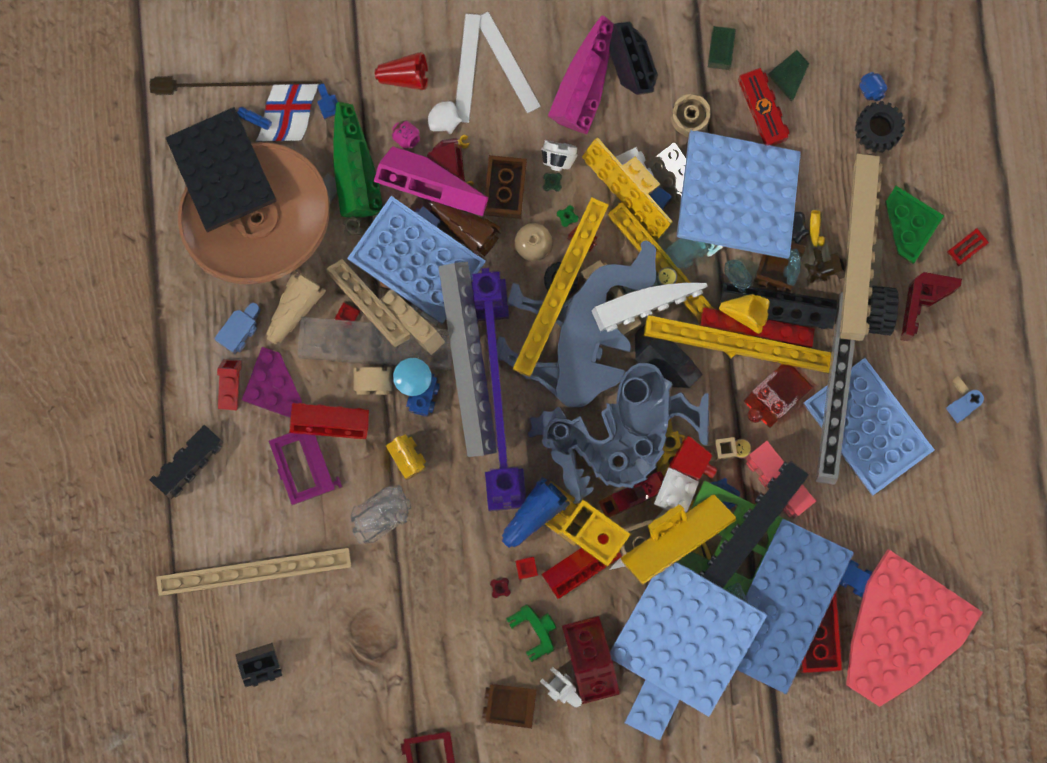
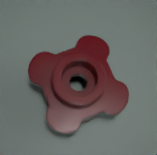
[490,578,511,598]

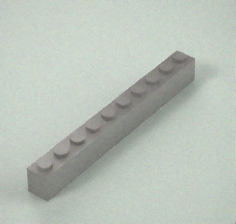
[438,262,497,457]
[815,292,855,485]

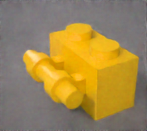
[386,434,427,480]

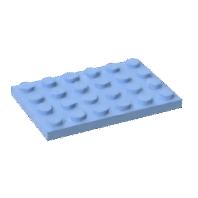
[347,196,486,324]
[803,358,934,496]

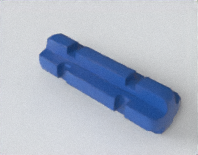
[237,107,272,130]

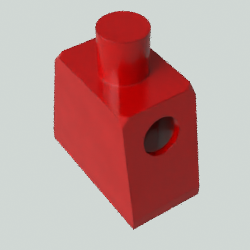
[667,436,717,480]

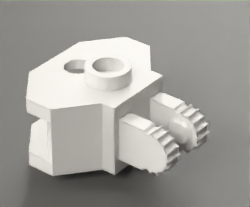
[540,667,582,708]

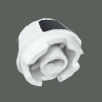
[541,140,578,171]

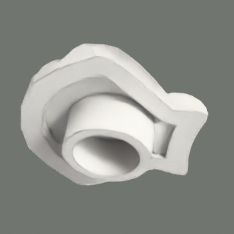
[428,101,462,135]

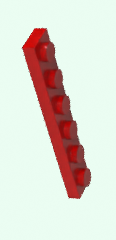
[699,307,815,348]

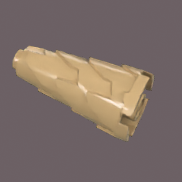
[266,270,326,344]

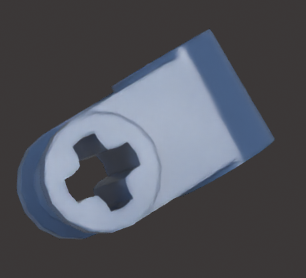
[946,390,984,423]

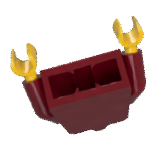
[427,135,474,185]

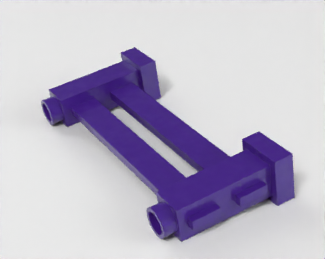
[471,268,526,511]

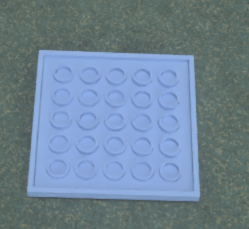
[677,130,801,259]
[610,562,768,717]

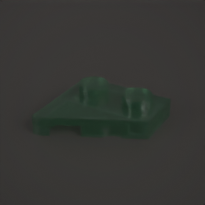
[768,50,809,102]

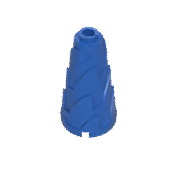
[502,477,570,548]

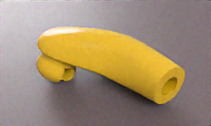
[810,210,825,247]

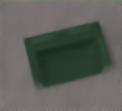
[707,26,736,70]

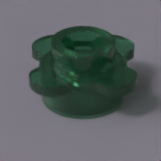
[543,173,562,192]

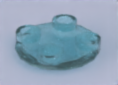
[783,248,801,286]

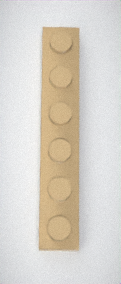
[327,259,410,347]

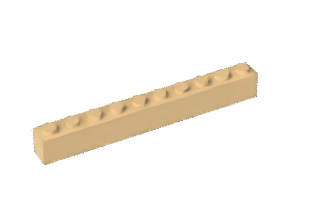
[839,154,882,341]

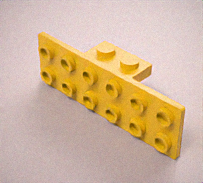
[582,138,673,241]
[620,495,737,584]

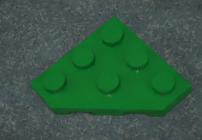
[885,186,944,264]

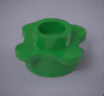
[557,205,579,227]

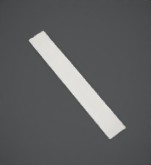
[479,12,541,113]
[455,14,481,123]

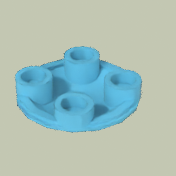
[393,358,431,396]

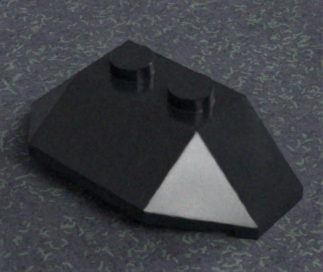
[609,22,658,95]
[635,324,703,388]

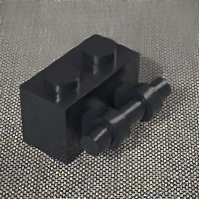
[235,643,283,688]

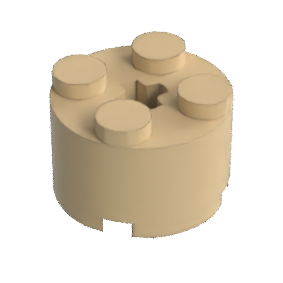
[671,94,710,137]
[354,367,392,395]

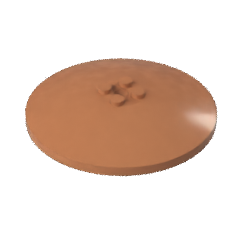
[178,142,330,284]

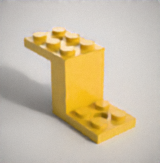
[544,481,631,567]

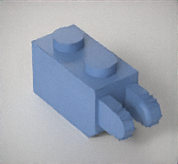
[214,302,261,354]

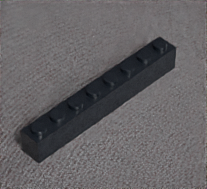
[699,461,810,588]

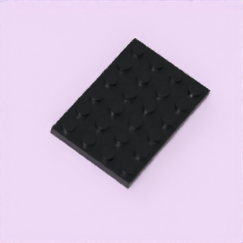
[165,107,277,233]

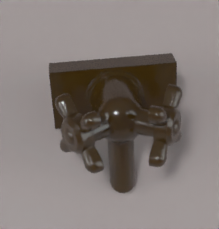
[804,247,845,283]

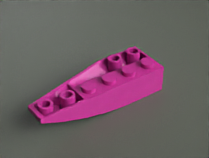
[548,16,614,134]
[374,146,488,216]

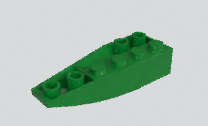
[333,102,383,218]

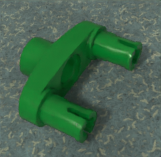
[506,604,557,662]

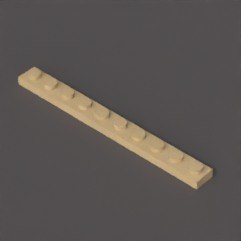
[156,548,352,596]

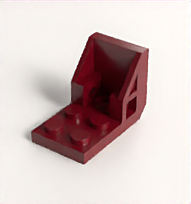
[900,272,962,342]
[562,616,620,704]

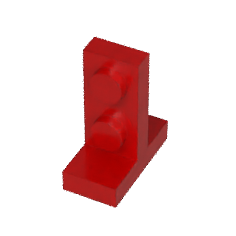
[217,359,242,411]

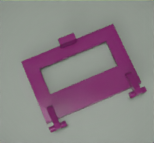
[269,433,342,505]

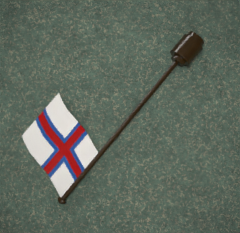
[150,76,323,142]

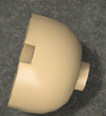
[515,223,553,261]

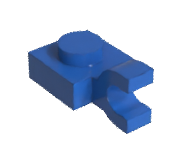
[317,83,337,120]

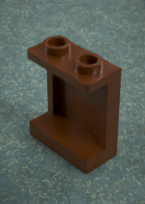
[754,242,806,293]
[482,683,537,729]

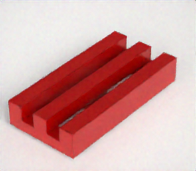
[947,228,989,267]

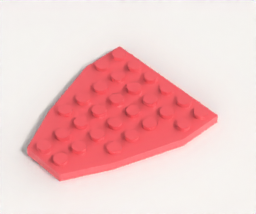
[846,549,983,707]

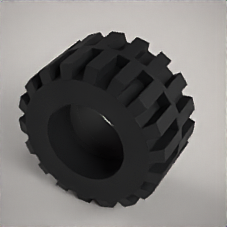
[855,101,905,153]
[866,285,899,336]

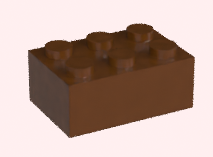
[483,155,527,219]

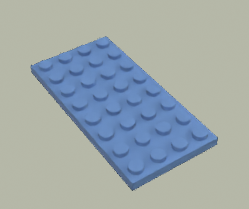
[736,519,854,694]

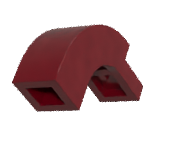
[598,471,664,518]

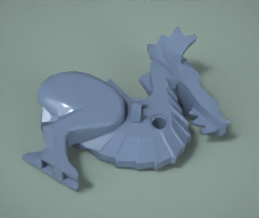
[528,363,709,504]

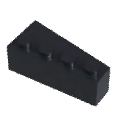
[149,425,223,499]

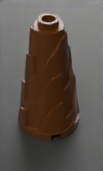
[429,201,501,258]

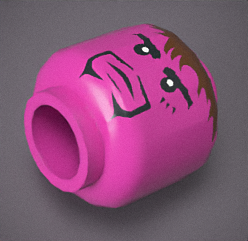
[392,121,420,149]

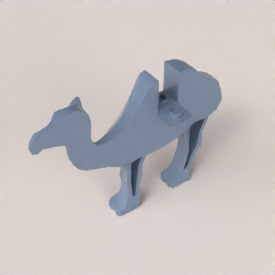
[497,241,656,407]

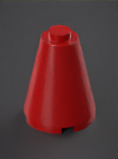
[375,52,428,90]

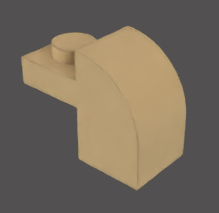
[698,437,737,462]

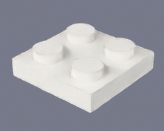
[654,468,699,513]

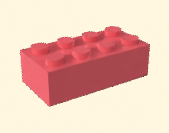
[746,441,816,519]

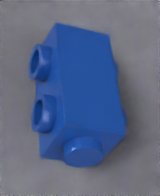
[406,373,440,417]
[839,560,873,598]

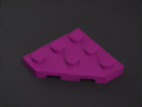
[242,347,303,418]

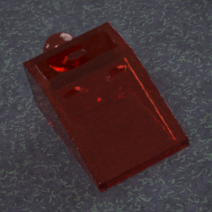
[743,364,813,428]

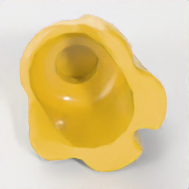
[719,294,769,334]

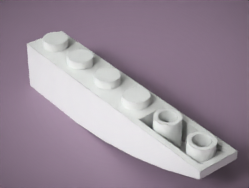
[591,283,708,332]

